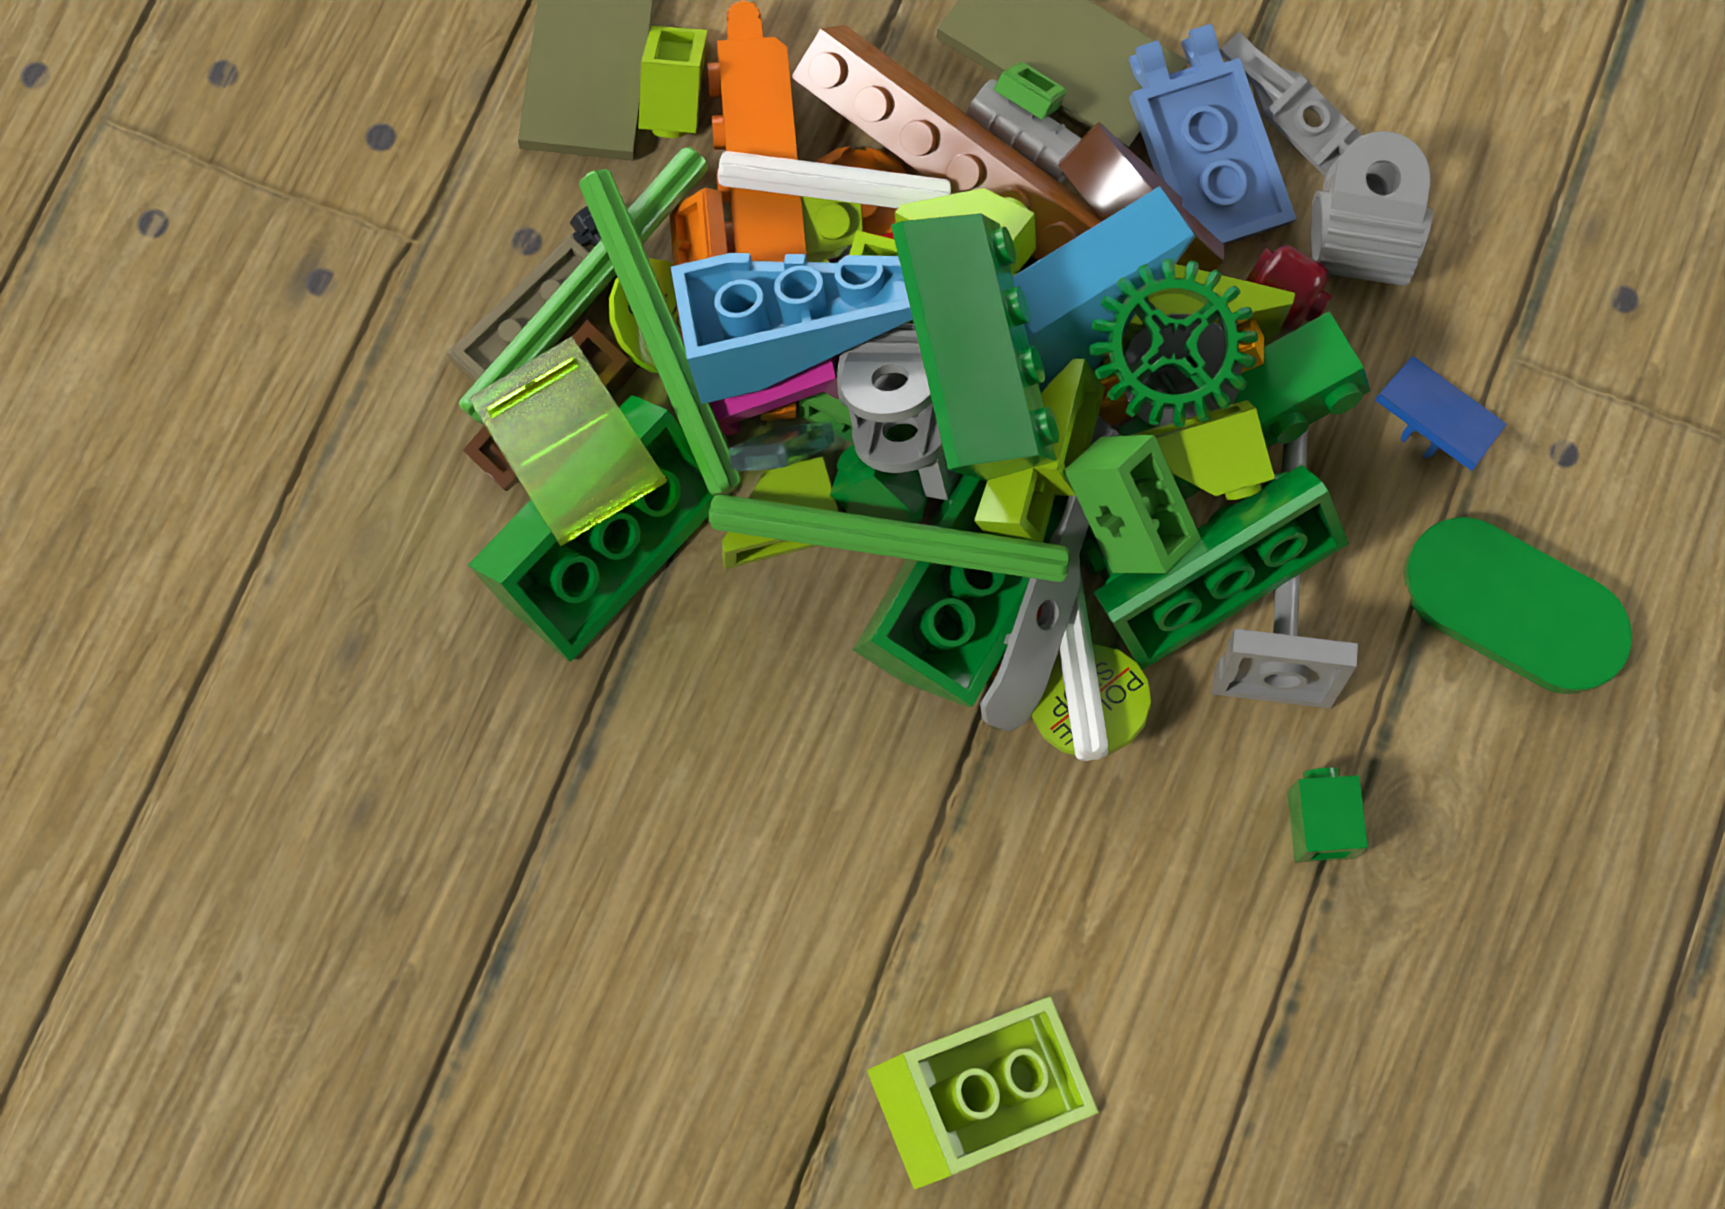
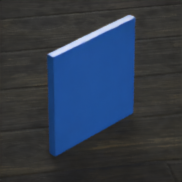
[1375,356,1507,471]

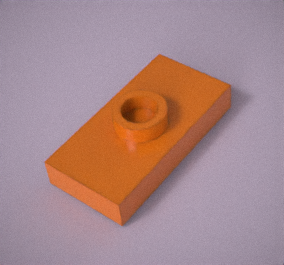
[669,187,728,317]

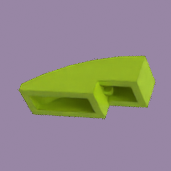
[974,359,1105,542]

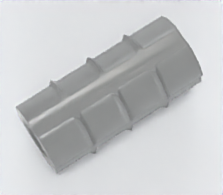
[966,79,1081,183]

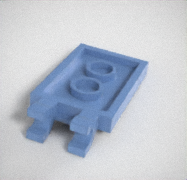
[1128,23,1296,246]

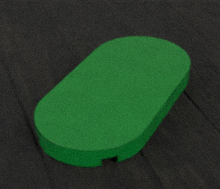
[1403,517,1632,694]

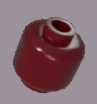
[1245,245,1333,331]

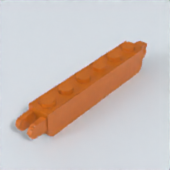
[707,0,807,421]

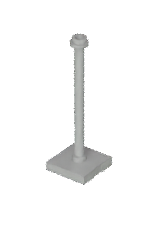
[1212,430,1358,709]

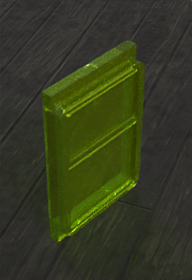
[468,336,667,546]

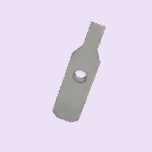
[1220,31,1385,195]
[980,496,1089,732]

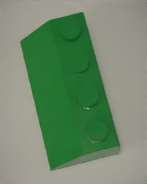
[891,213,1059,481]
[468,395,732,662]
[1094,464,1349,670]
[852,474,1069,708]

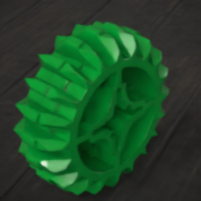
[1090,259,1258,427]

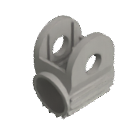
[1310,131,1433,286]
[837,324,944,473]

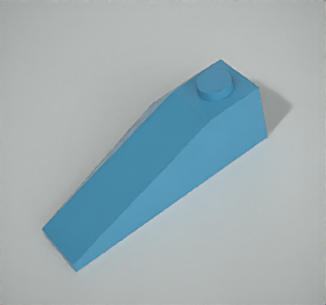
[1013,186,1196,394]
[671,253,913,404]

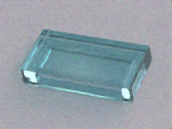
[728,421,835,472]

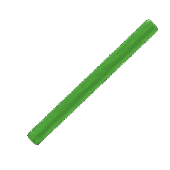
[459,147,709,424]
[579,169,742,496]
[709,494,1070,582]

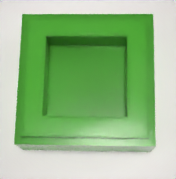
[993,62,1067,120]

